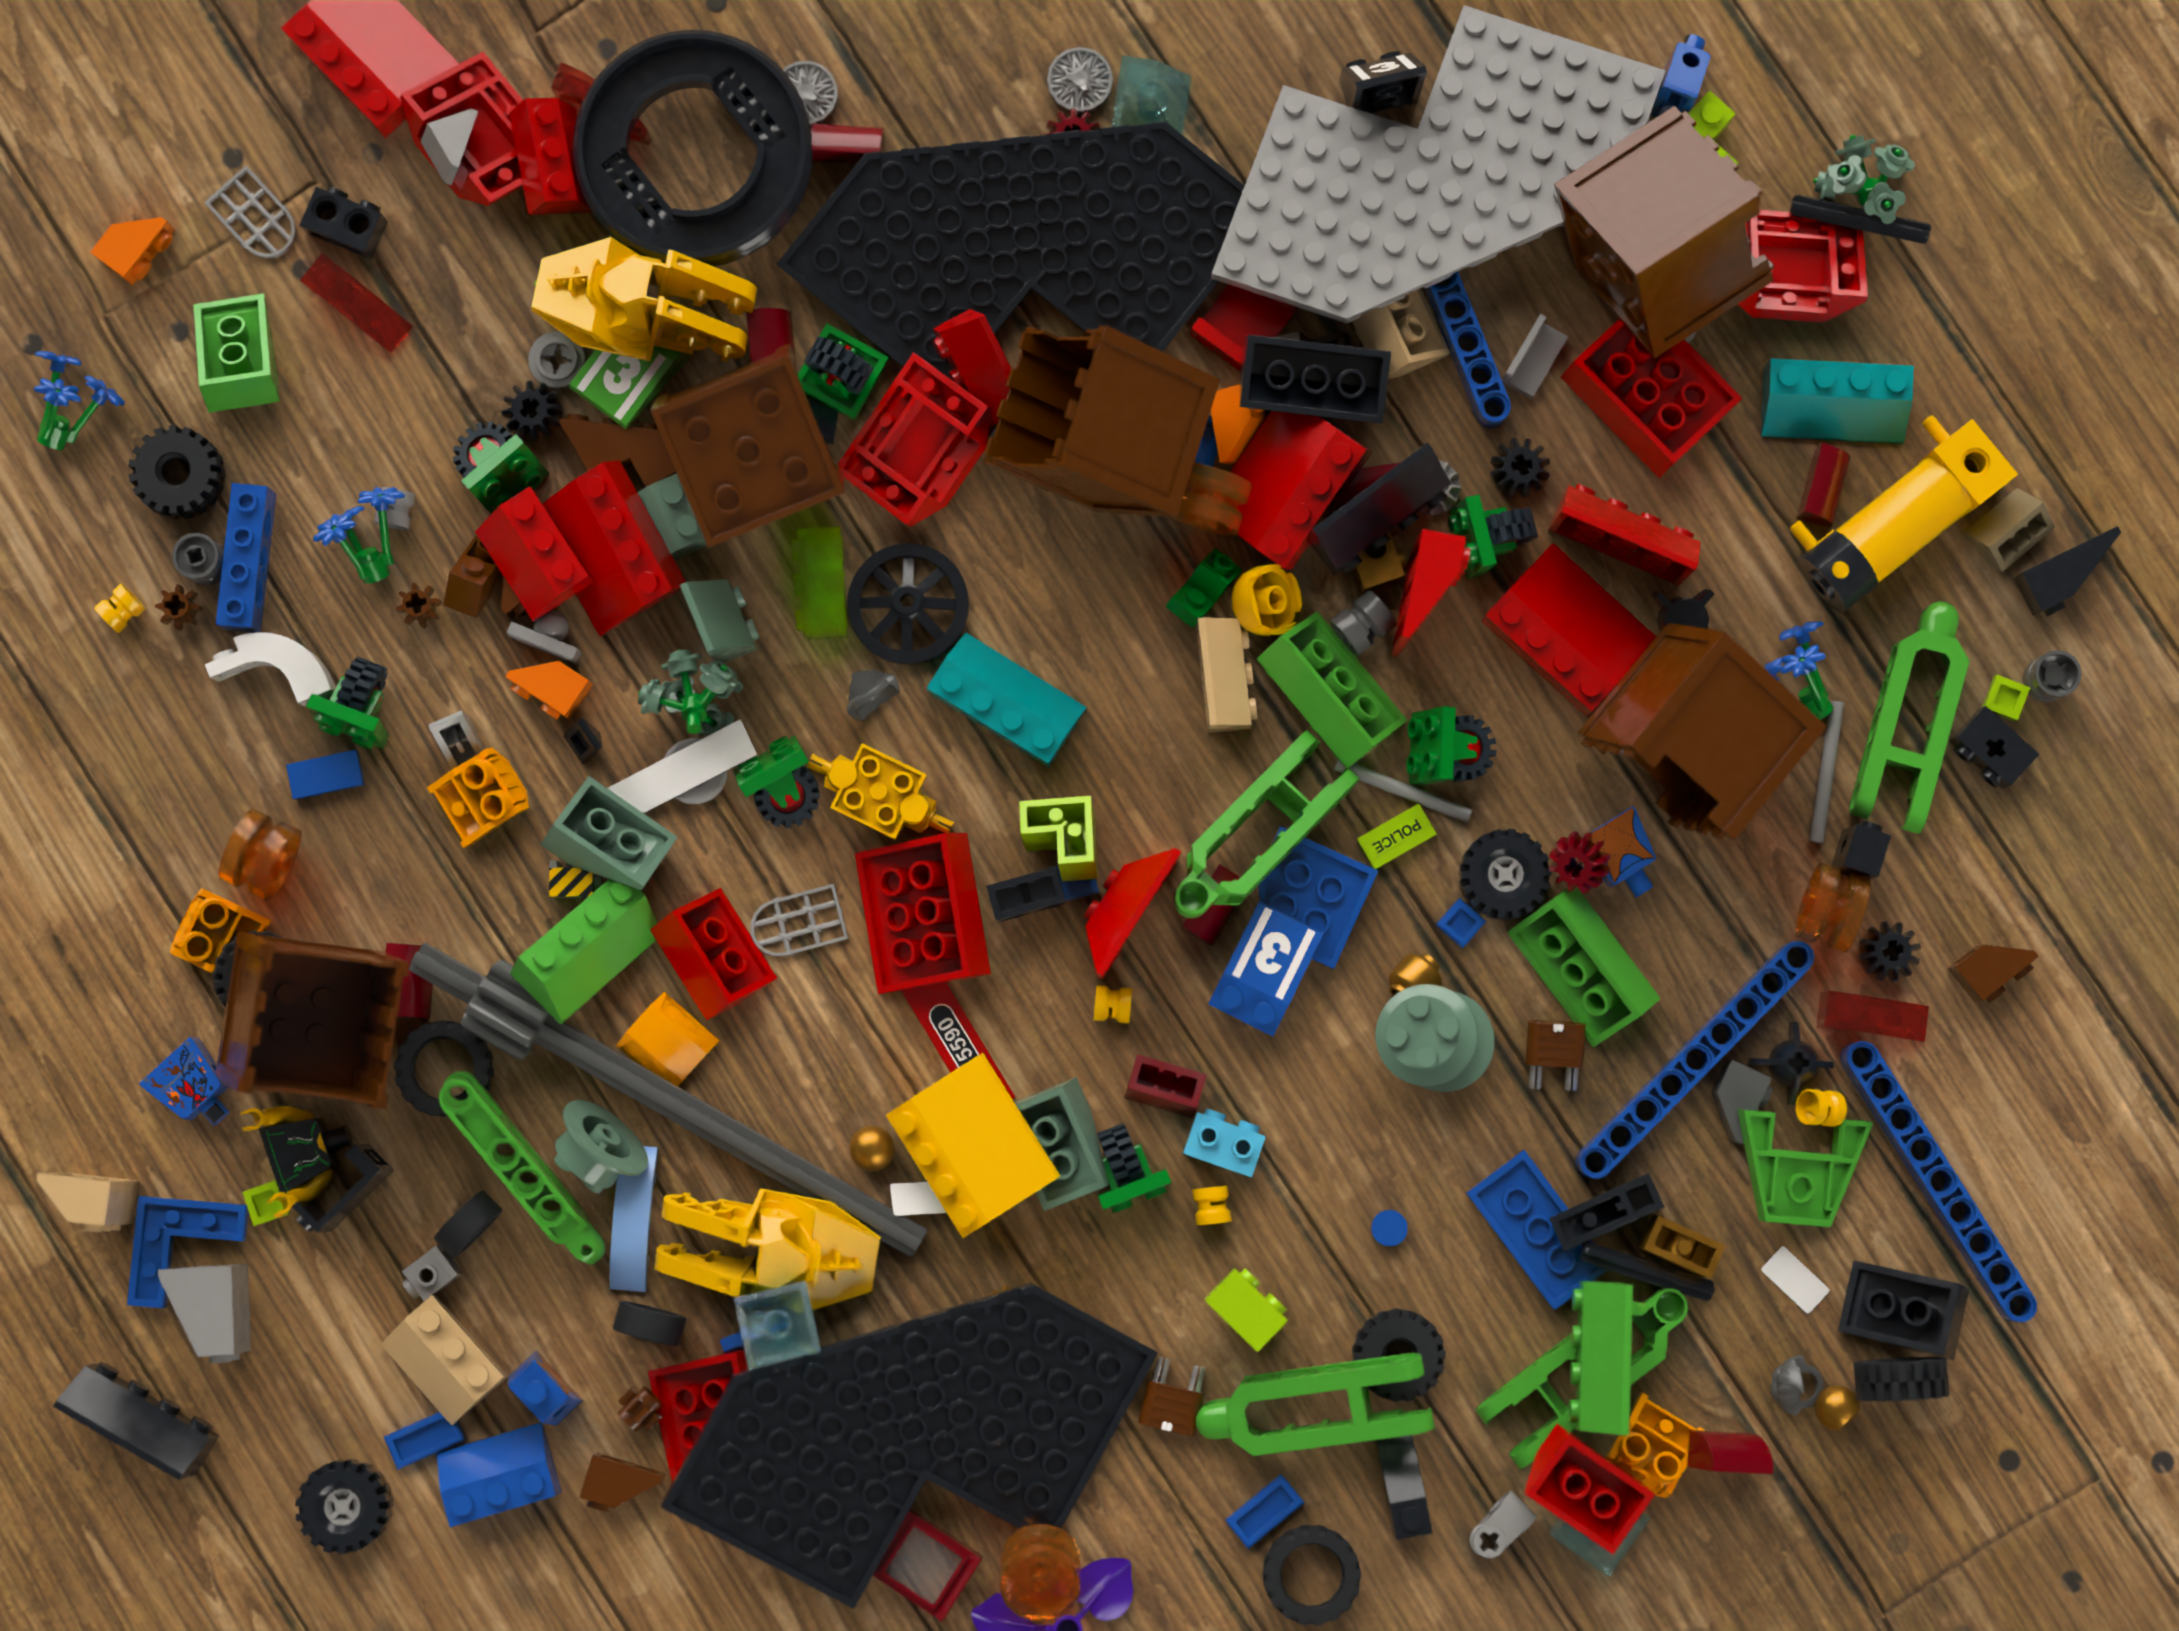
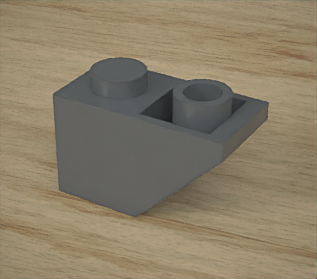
[1711,1060,1773,1144]

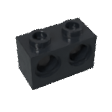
[299,186,388,260]
[986,866,1066,923]

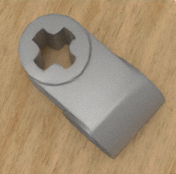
[1469,1490,1537,1558]

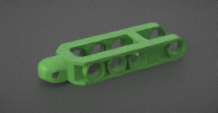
[1849,601,1970,834]
[1173,730,1360,918]
[439,1071,606,1265]
[1475,1288,1688,1469]
[1196,1353,1435,1456]

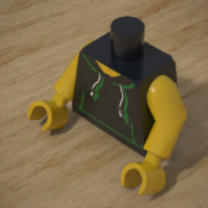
[240,1106,353,1218]

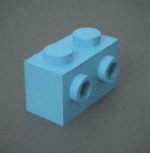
[1182,1108,1266,1177]

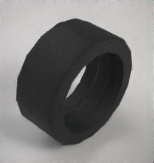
[434,1190,503,1258]
[613,1301,686,1346]

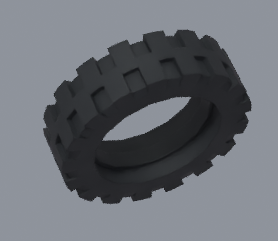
[394,1020,494,1117]
[1263,1524,1361,1626]

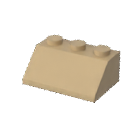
[1352,288,1451,379]
[1196,617,1257,734]
[36,1173,139,1232]
[380,1295,508,1426]

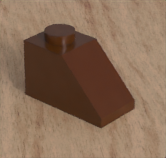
[579,1452,666,1512]

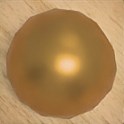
[849,1125,895,1172]
[1814,1386,1861,1431]

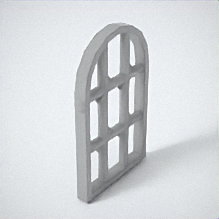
[204,165,297,259]
[750,884,849,957]

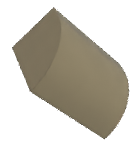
[1964,488,2056,572]

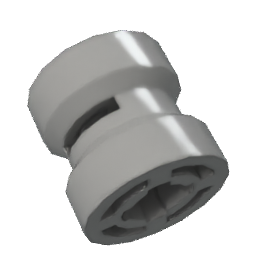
[374,487,416,530]

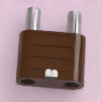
[1526,1020,1586,1091]
[1138,1357,1206,1437]

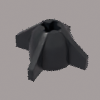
[1652,589,1714,632]
[1748,1022,1834,1105]

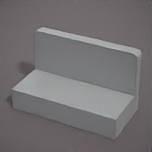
[1502,313,1568,400]

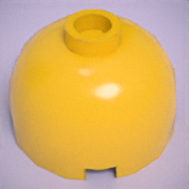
[1231,564,1302,636]

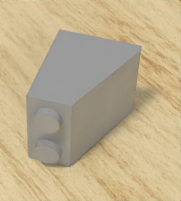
[158,1264,251,1363]

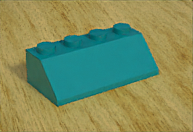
[1761,358,1914,444]
[927,633,1087,768]

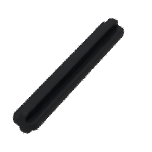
[1790,194,1931,244]
[1579,1242,1715,1301]

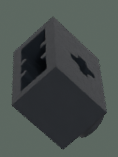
[1949,706,2039,789]
[1830,821,1892,882]

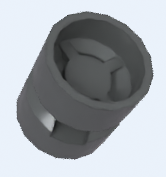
[172,533,224,586]
[1329,590,1397,657]
[2022,650,2082,703]

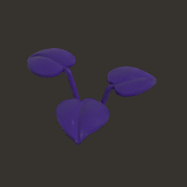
[971,1558,1133,1631]

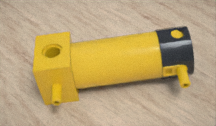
[1790,415,2018,613]

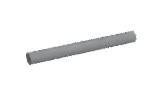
[1809,701,1844,844]
[1334,759,1472,823]

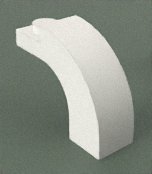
[205,632,336,707]

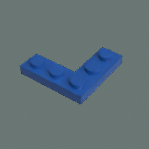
[127,1196,249,1308]

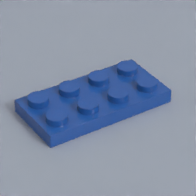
[1466,1150,1607,1310]

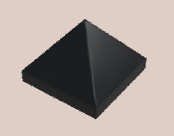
[563,718,602,765]

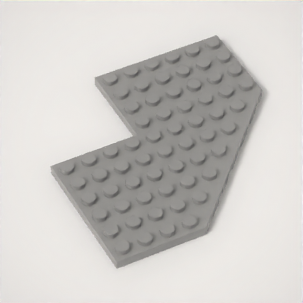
[1211,5,1665,324]

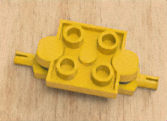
[807,743,954,840]

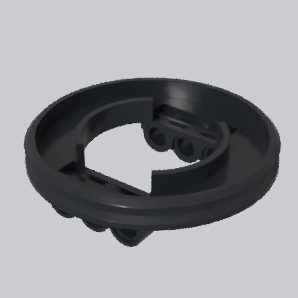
[573,30,813,267]

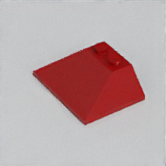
[400,51,523,206]
[1738,210,1868,323]
[838,352,991,527]
[1083,848,1181,981]

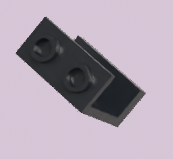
[292,1144,394,1233]

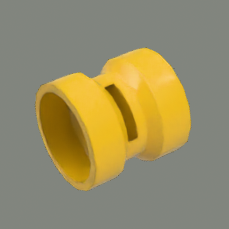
[94,583,146,633]
[1093,985,1132,1024]
[1795,1089,1847,1127]
[1192,1185,1232,1226]

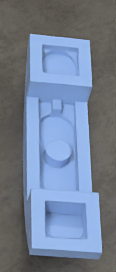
[609,1146,659,1292]

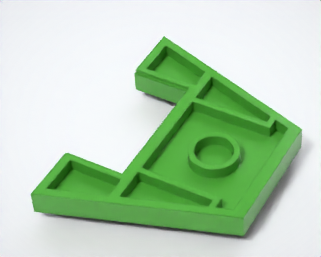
[1737,1109,1874,1227]

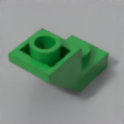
[1165,548,1243,629]

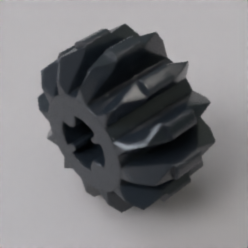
[501,381,563,442]
[1490,438,1550,499]
[1858,921,1921,982]

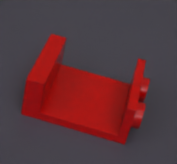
[1190,284,1298,372]

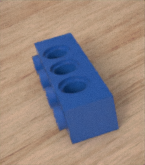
[216,483,277,633]

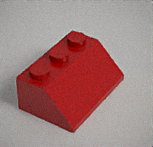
[509,98,592,215]
[932,309,1011,426]
[475,486,594,622]
[650,888,777,1021]
[1524,1423,1655,1554]

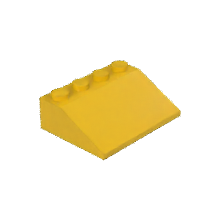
[886,1053,1060,1238]

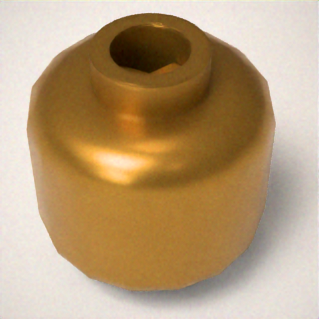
[1388,954,1442,997]

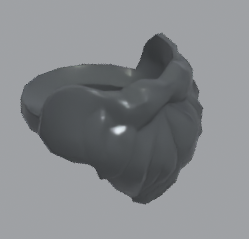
[846,670,900,721]
[1770,1355,1823,1416]

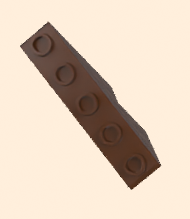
[559,414,676,487]

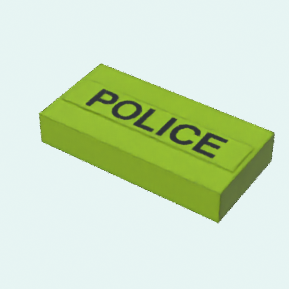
[1356,803,1437,869]

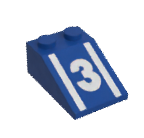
[1208,901,1324,1036]

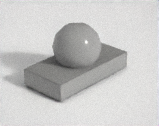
[507,610,582,665]

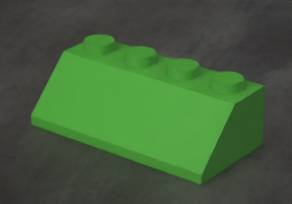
[1256,611,1408,769]
[510,879,657,1025]
[1507,887,1661,1048]
[1569,1281,1633,1435]

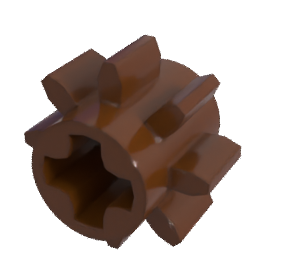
[396,583,443,628]
[155,584,203,631]
[618,1386,663,1432]

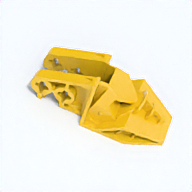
[531,237,757,362]
[654,1188,881,1314]

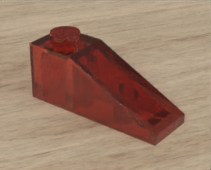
[300,253,413,353]
[1816,991,1929,1042]

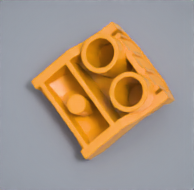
[427,747,529,849]
[169,887,271,973]
[616,992,720,1086]
[1606,1392,1705,1498]

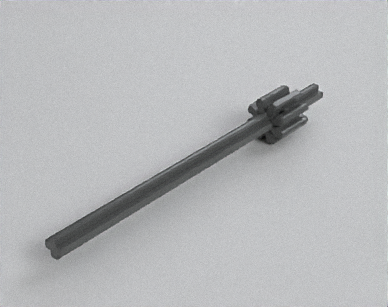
[408,942,928,1258]

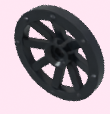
[847,543,969,665]

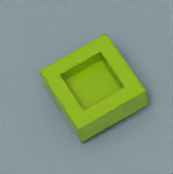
[1982,674,2030,722]
[242,1180,291,1226]

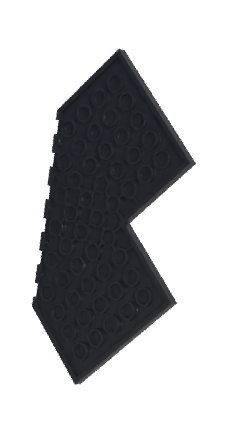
[777,121,1245,379]
[660,1283,1158,1609]

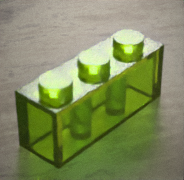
[791,527,848,640]

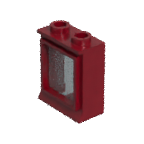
[873,1508,983,1622]

